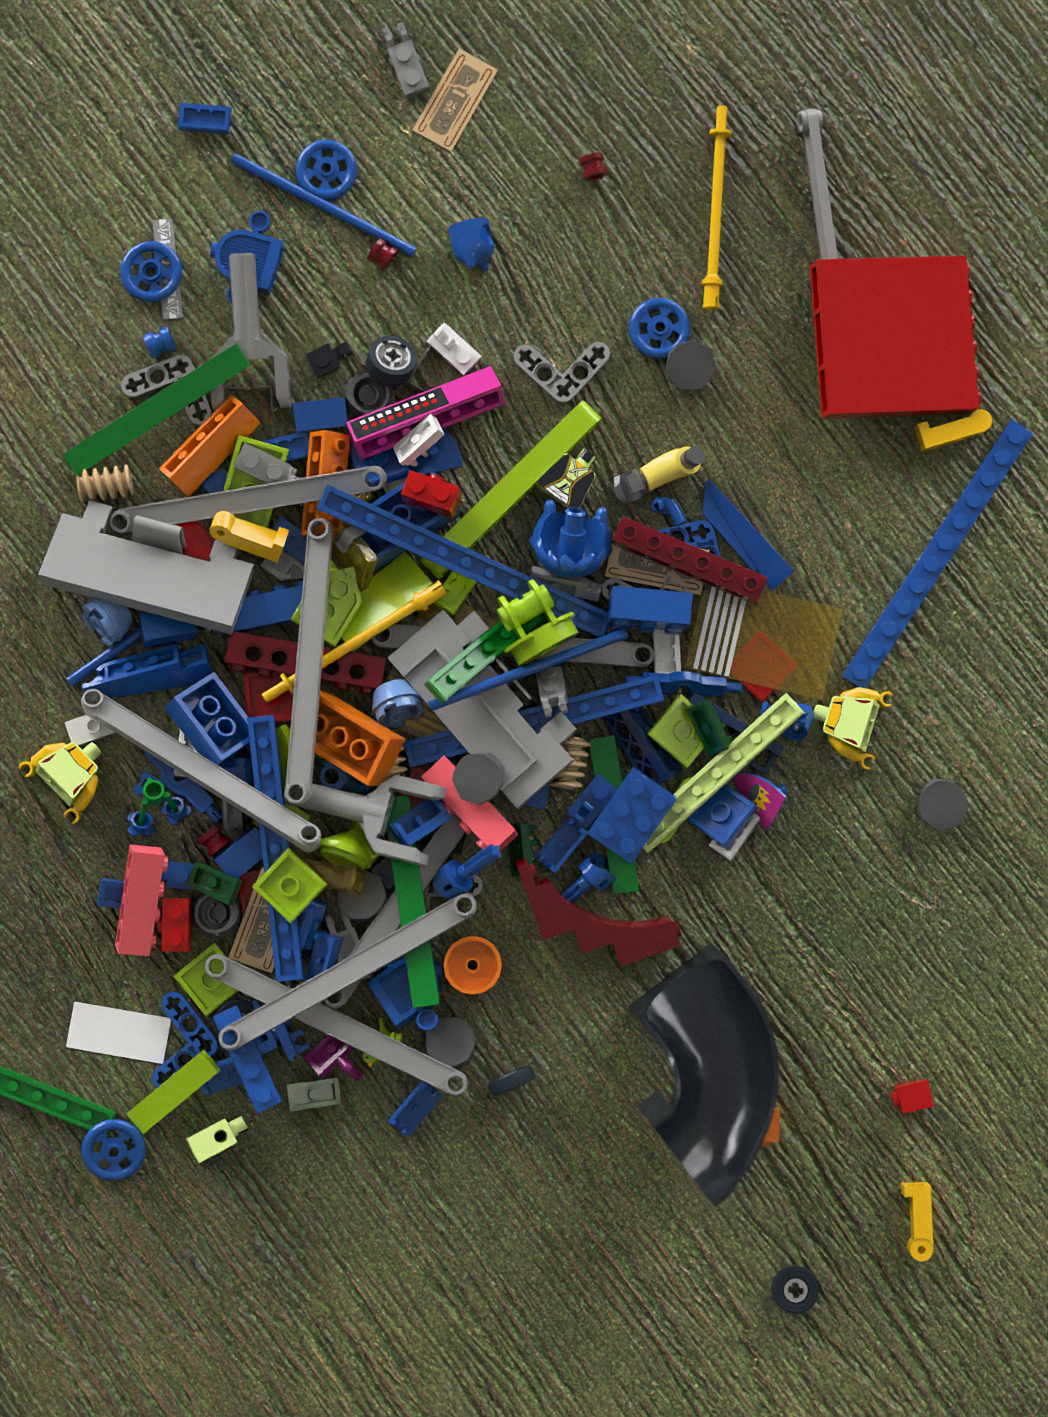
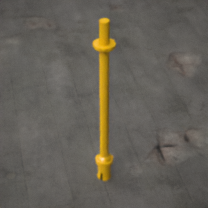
[702,106,732,310]
[262,580,448,703]

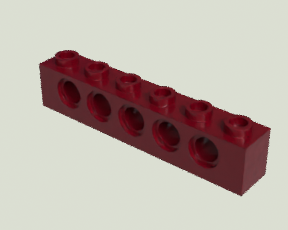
[612,516,768,606]
[225,631,386,695]

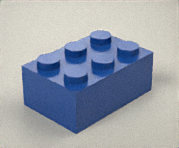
[607,586,692,635]
[165,672,250,766]
[588,766,677,864]

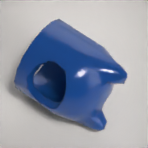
[448,218,494,271]

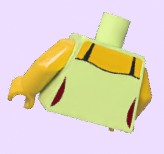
[814,687,893,769]
[19,742,101,824]

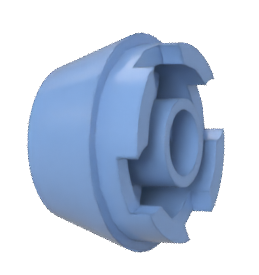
[81,598,133,645]
[372,679,423,728]

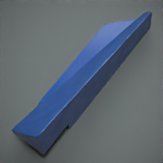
[702,479,794,592]
[82,643,214,698]

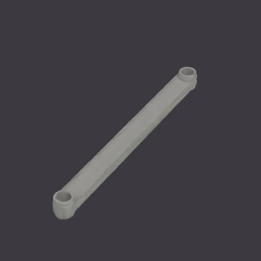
[797,109,838,259]
[110,466,387,533]
[285,518,333,806]
[371,624,654,668]
[81,689,321,852]
[324,814,466,1009]
[219,894,477,1051]
[205,954,468,1095]

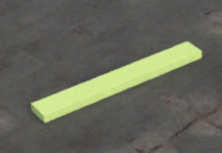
[643,693,805,853]

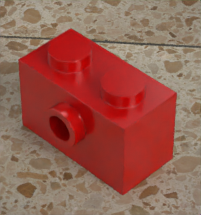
[401,470,462,519]
[157,898,192,952]

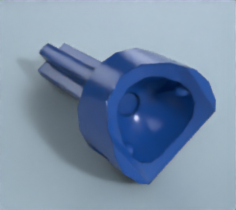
[435,843,502,899]
[562,852,617,903]

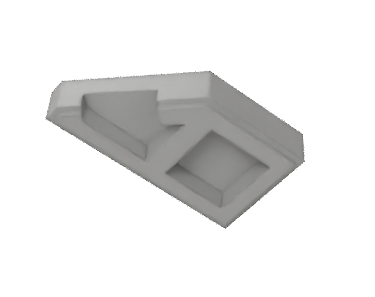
[260,550,305,582]

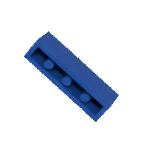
[220,581,303,637]

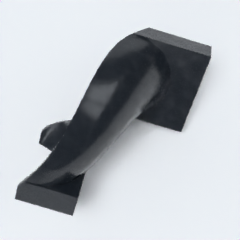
[628,943,779,1207]

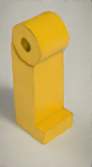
[914,409,992,453]
[209,511,289,563]
[901,1182,933,1262]

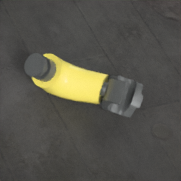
[613,446,705,505]

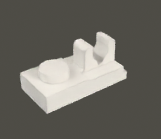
[426,323,482,377]
[393,414,445,467]

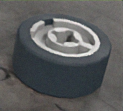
[365,336,417,387]

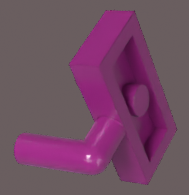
[304,1034,362,1081]

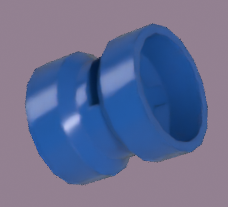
[143,326,177,359]

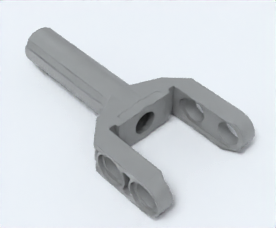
[211,253,291,411]
[283,775,447,866]

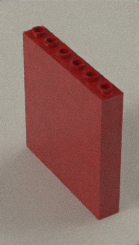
[810,256,981,419]

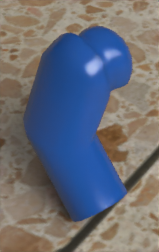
[651,497,687,526]

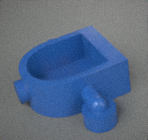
[210,210,285,304]
[367,958,444,1032]

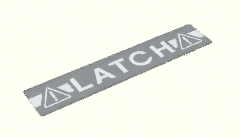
[152,219,183,319]

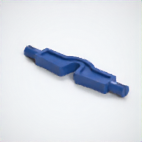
[625,671,742,696]
[144,751,223,824]

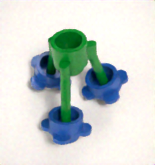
[127,772,192,836]

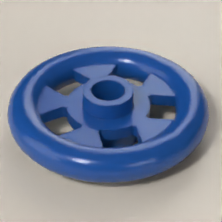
[296,140,357,200]
[120,241,182,302]
[629,298,691,359]
[82,1119,146,1181]

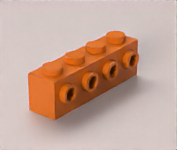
[159,395,261,497]
[301,430,350,539]

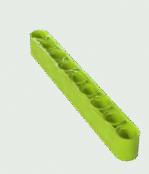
[420,400,602,580]

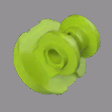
[497,579,579,666]

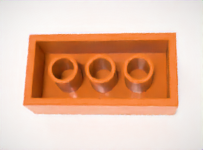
[289,689,406,786]

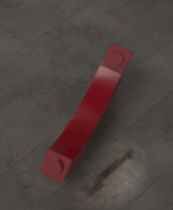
[515,858,682,967]

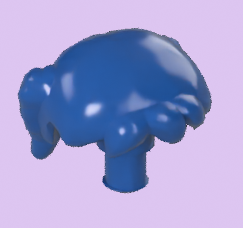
[530,500,613,578]

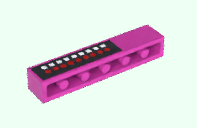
[346,366,506,460]

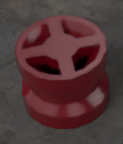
[579,152,608,181]
[367,238,398,271]
[198,825,231,858]

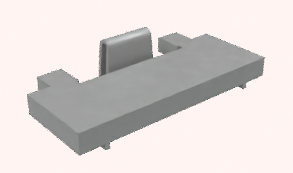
[38,500,254,634]
[388,610,578,809]

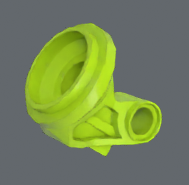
[318,820,379,872]

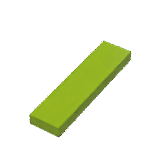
[127,1050,221,1134]

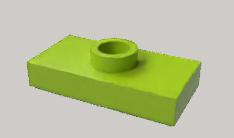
[432,571,477,617]

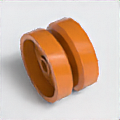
[443,936,502,995]

